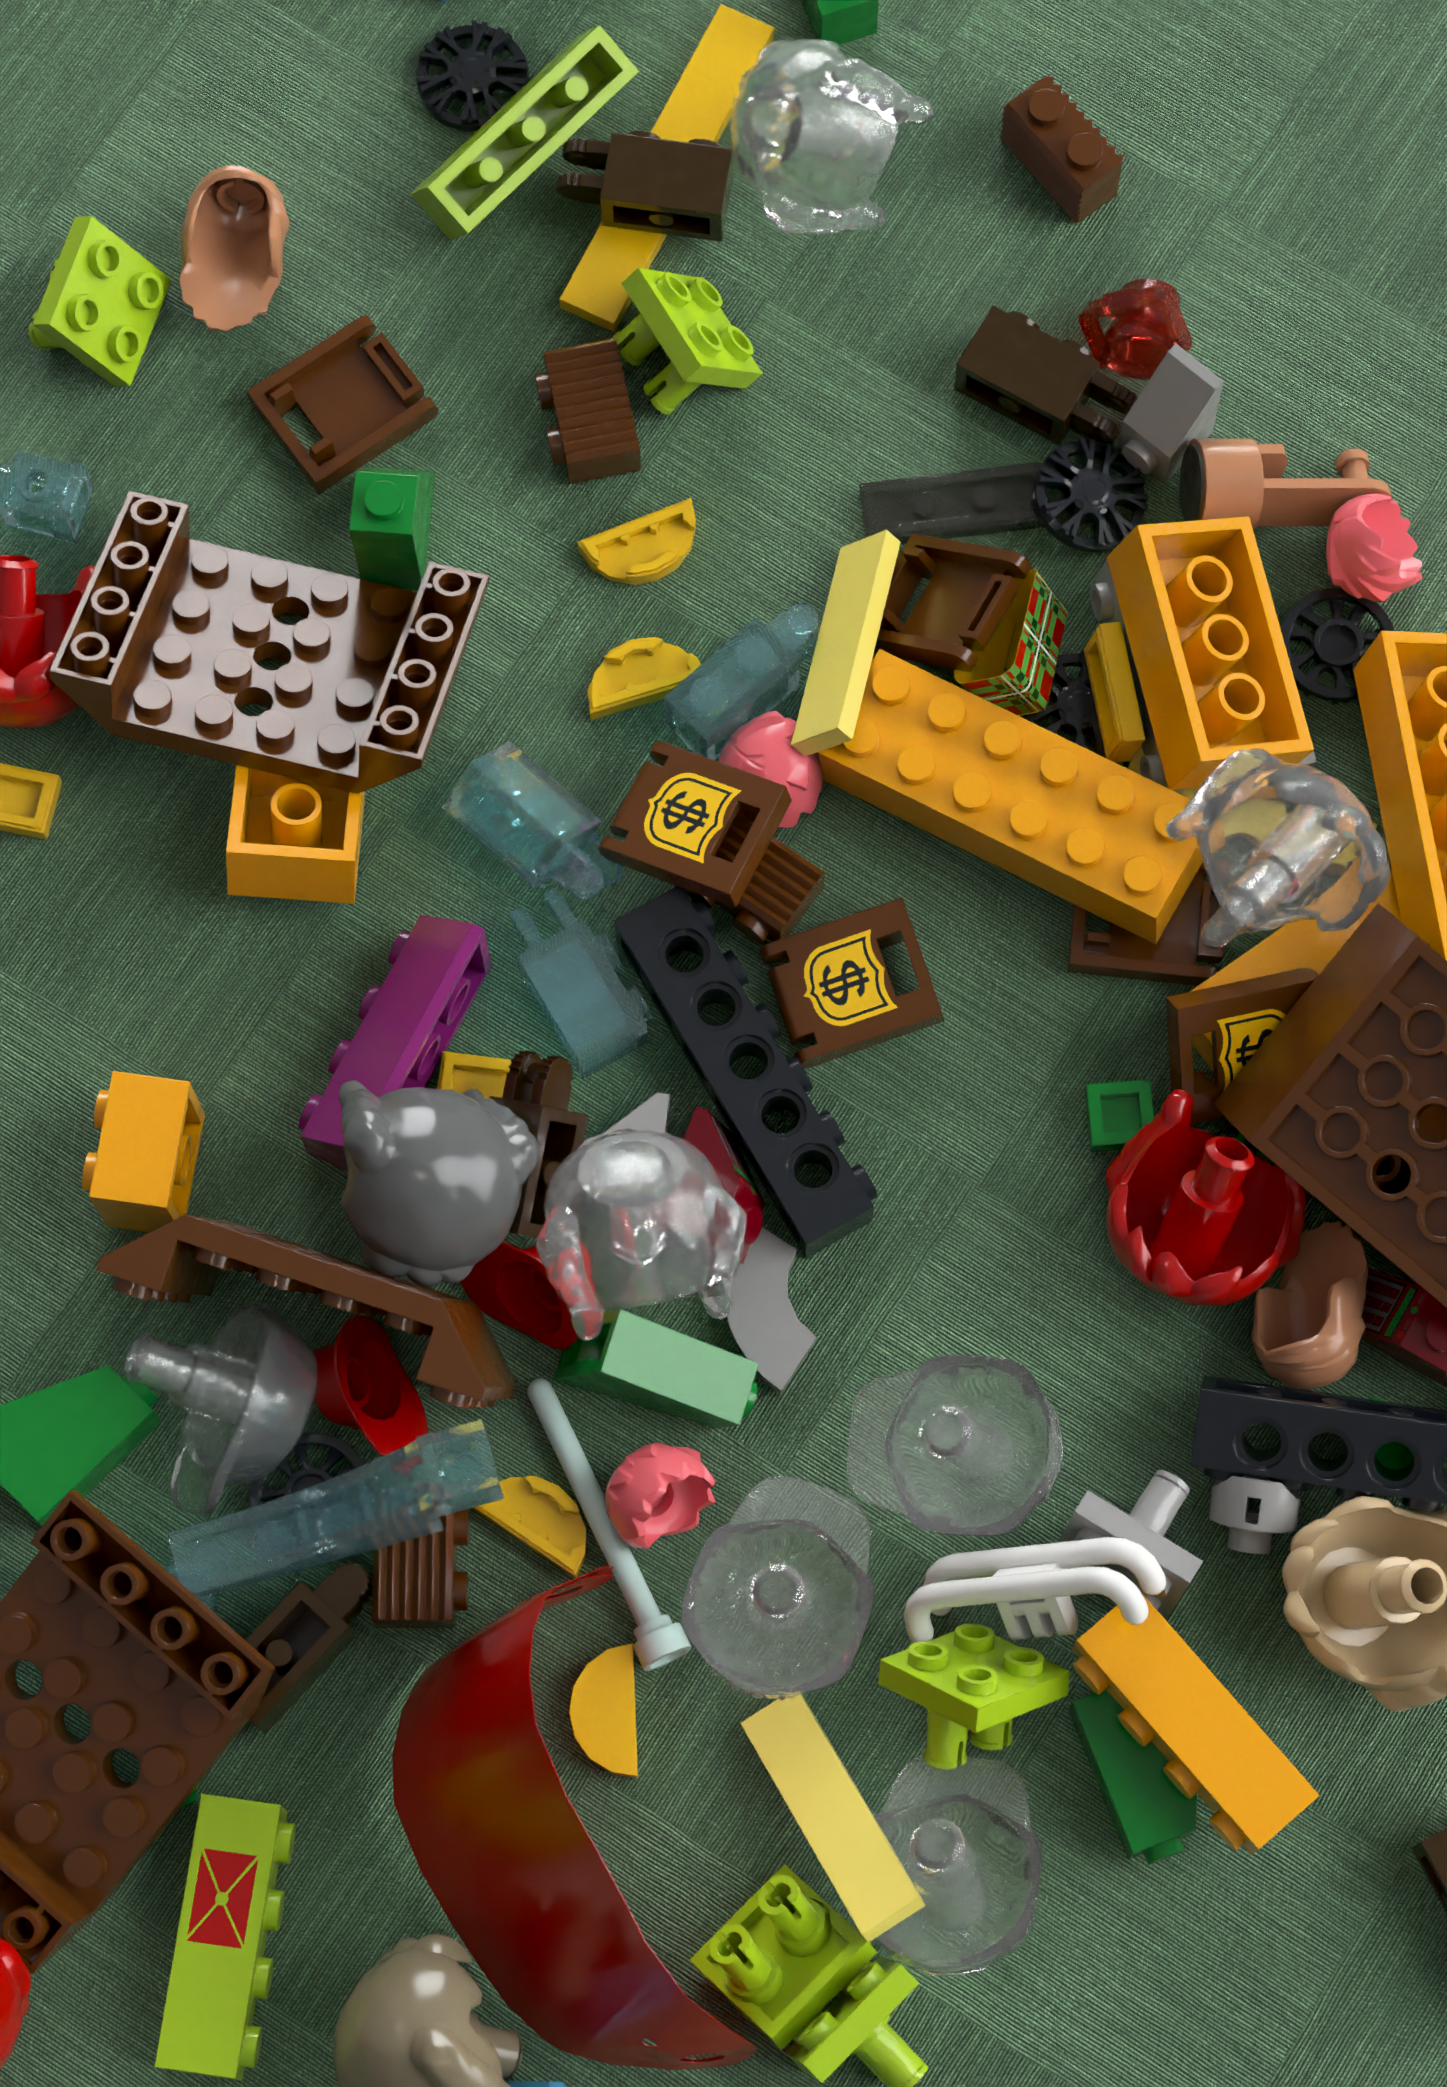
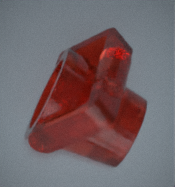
[1079,279,1192,380]

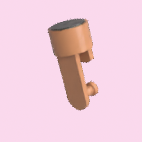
[1179,438,1393,530]

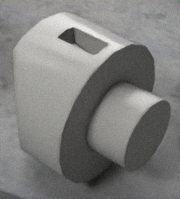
[1208,1474,1300,1554]

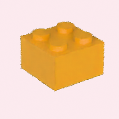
[226,765,365,904]
[82,1071,205,1232]

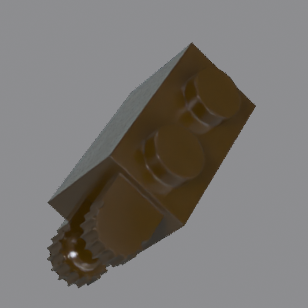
[556,131,733,242]
[954,306,1138,446]
[489,1050,588,1242]
[245,1561,373,1735]

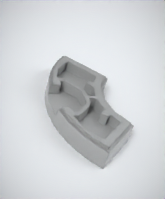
[722,1227,816,1395]

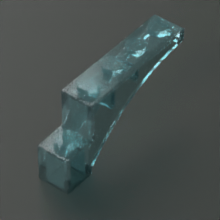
[167,1419,504,1598]

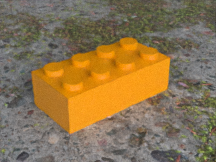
[1106,516,1314,790]

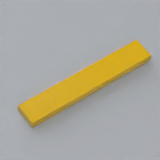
[559,4,774,333]

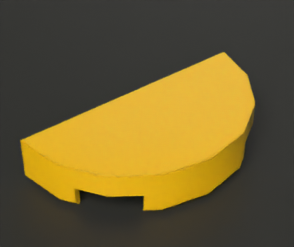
[577,498,696,585]
[587,637,709,721]
[468,1476,587,1579]
[569,1643,638,1779]

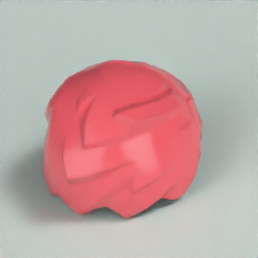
[1325,493,1423,602]
[719,711,823,828]
[604,1443,715,1550]

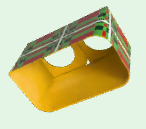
[954,569,1068,716]

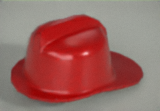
[460,1242,602,1349]
[307,1315,428,1465]

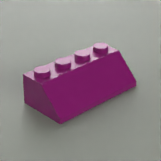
[298,915,492,1172]

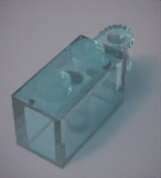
[664,602,820,760]
[443,741,625,899]
[509,888,652,1079]

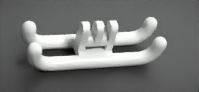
[903,1537,1166,1643]

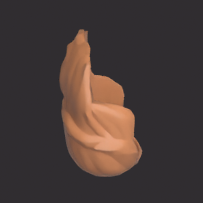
[179,165,290,333]
[1251,1221,1368,1389]

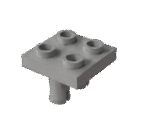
[1059,1470,1203,1621]

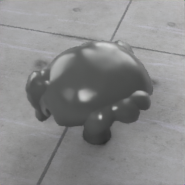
[338,1080,540,1286]

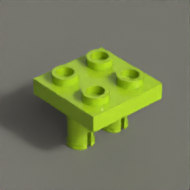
[28,216,172,386]
[612,268,763,415]
[878,1624,1070,1770]
[689,1864,877,2051]
[785,1956,929,2087]

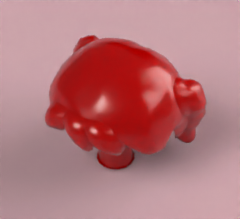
[0,555,96,728]
[1106,1089,1306,1306]

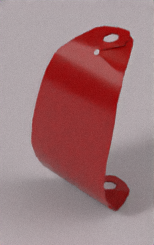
[392,1566,757,2070]

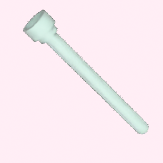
[527,1378,692,1671]

